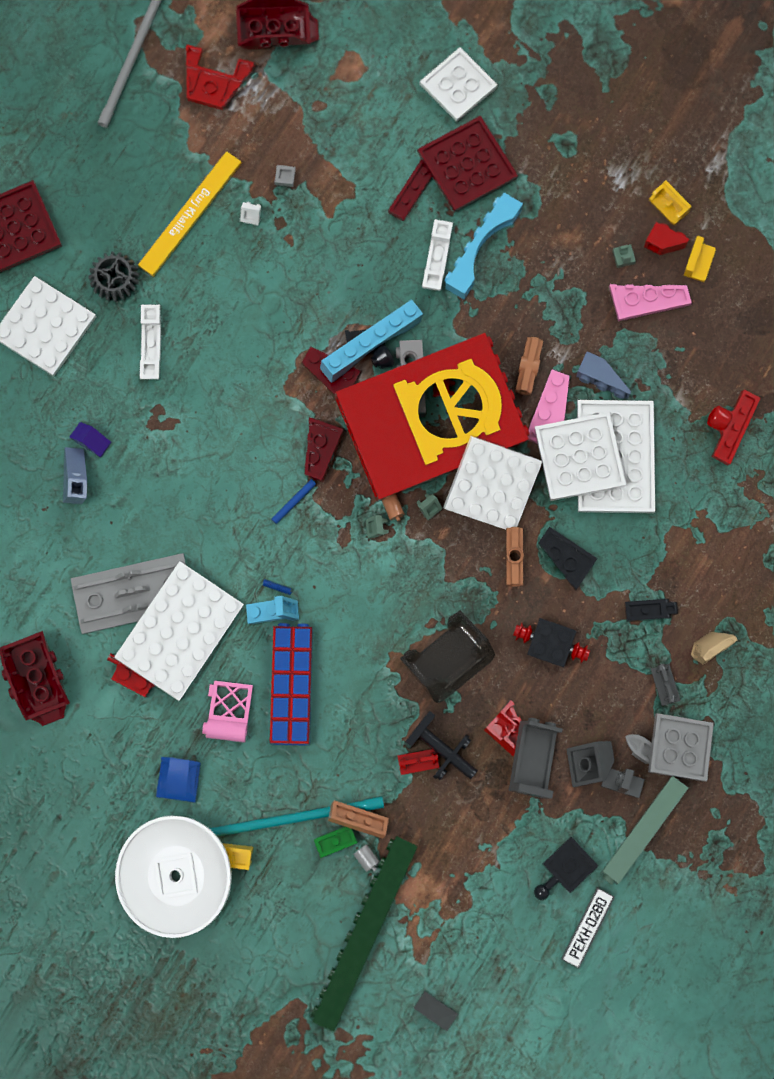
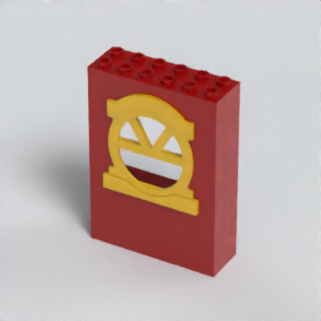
[334,333,530,502]

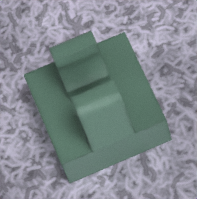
[612,244,636,268]
[417,494,443,520]
[366,515,389,538]

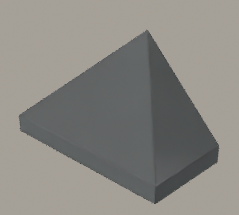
[414,991,458,1031]

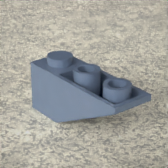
[576,352,631,399]
[63,447,87,504]

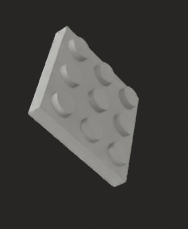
[648,713,714,782]

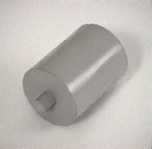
[353,844,380,872]

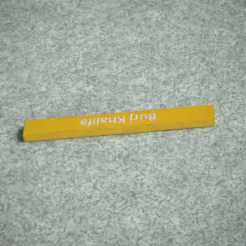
[138,151,242,277]

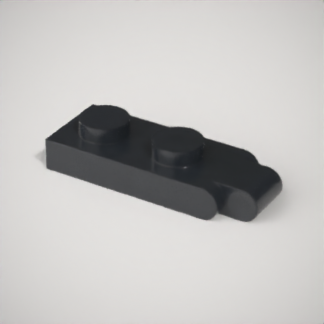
[624,599,678,622]

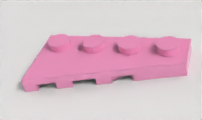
[609,284,692,321]
[528,370,569,444]

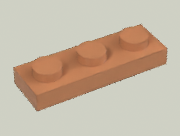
[328,800,389,839]

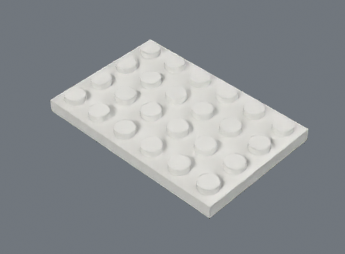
[577,400,655,513]
[114,561,244,701]

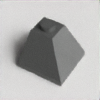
[567,741,614,787]

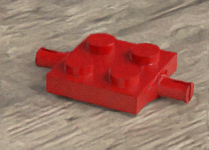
[107,653,155,698]

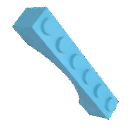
[444,193,523,299]
[320,300,423,383]

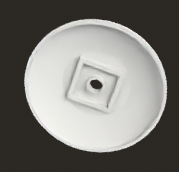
[115,816,231,938]

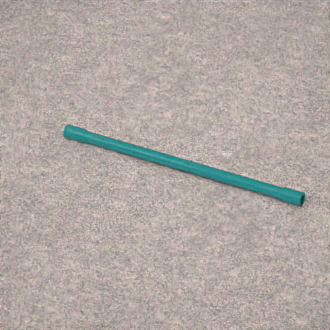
[209,796,384,837]

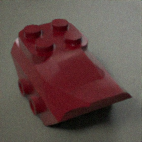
[236,0,319,49]
[0,631,70,726]

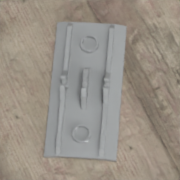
[71,553,186,634]

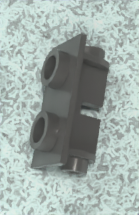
[651,664,681,706]

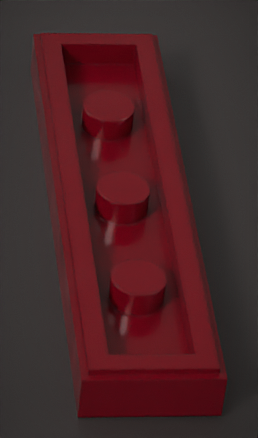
[388,159,432,222]

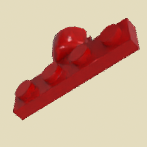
[707,389,760,465]

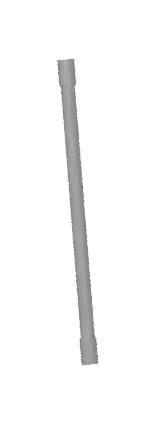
[97,0,162,128]

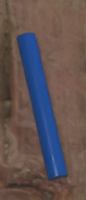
[271,479,316,524]

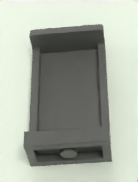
[509,718,563,799]

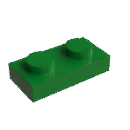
[313,827,358,858]

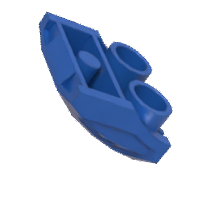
[156,757,201,803]

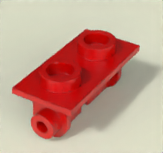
[397,749,439,775]

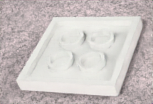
[420,48,497,122]

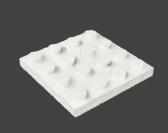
[0,276,97,377]
[534,412,626,501]
[443,436,542,530]

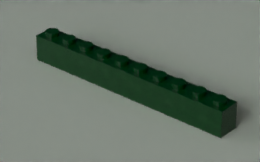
[310,836,418,1032]

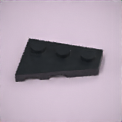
[538,527,598,591]

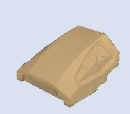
[691,632,737,665]

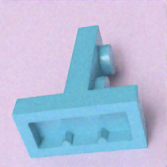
[246,596,299,624]

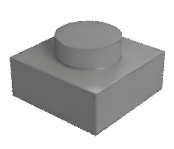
[275,165,296,187]

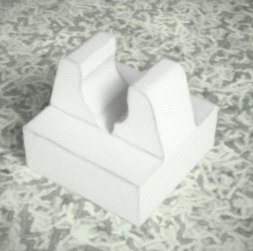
[240,202,261,225]

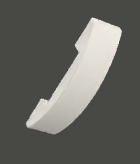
[422,220,453,291]
[140,305,161,379]

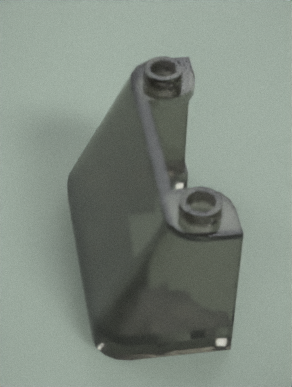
[400,610,495,703]

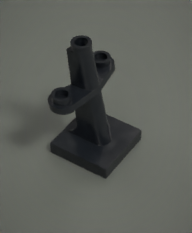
[403,711,478,780]

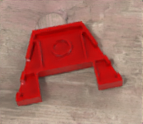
[186,45,255,110]

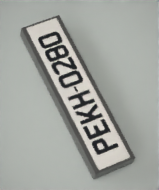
[561,887,615,969]

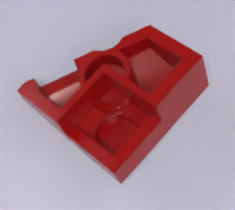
[484,700,521,756]

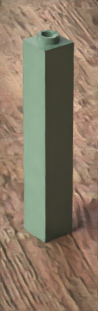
[601,776,688,885]

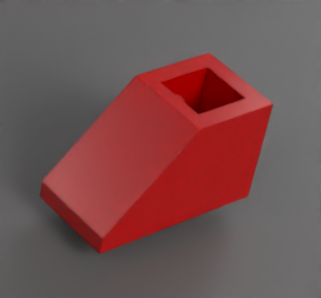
[644,222,689,255]

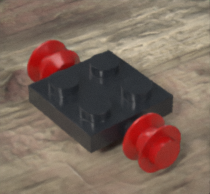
[513,618,590,668]

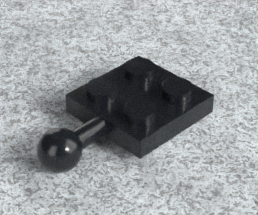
[534,837,598,900]

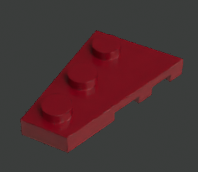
[302,346,361,395]
[304,417,345,482]

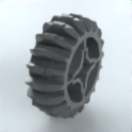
[88,251,139,302]

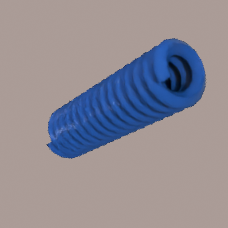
[263,579,292,595]

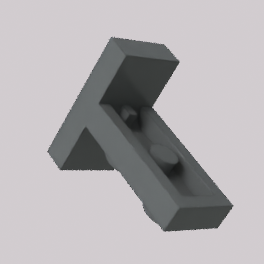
[601,769,645,799]

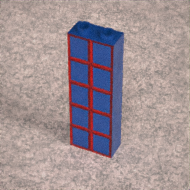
[270,623,313,746]

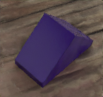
[69,422,111,458]

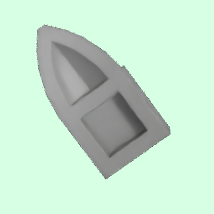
[625,734,652,764]

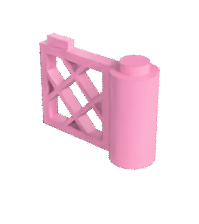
[202,681,253,743]

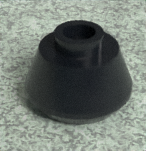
[370,345,394,369]

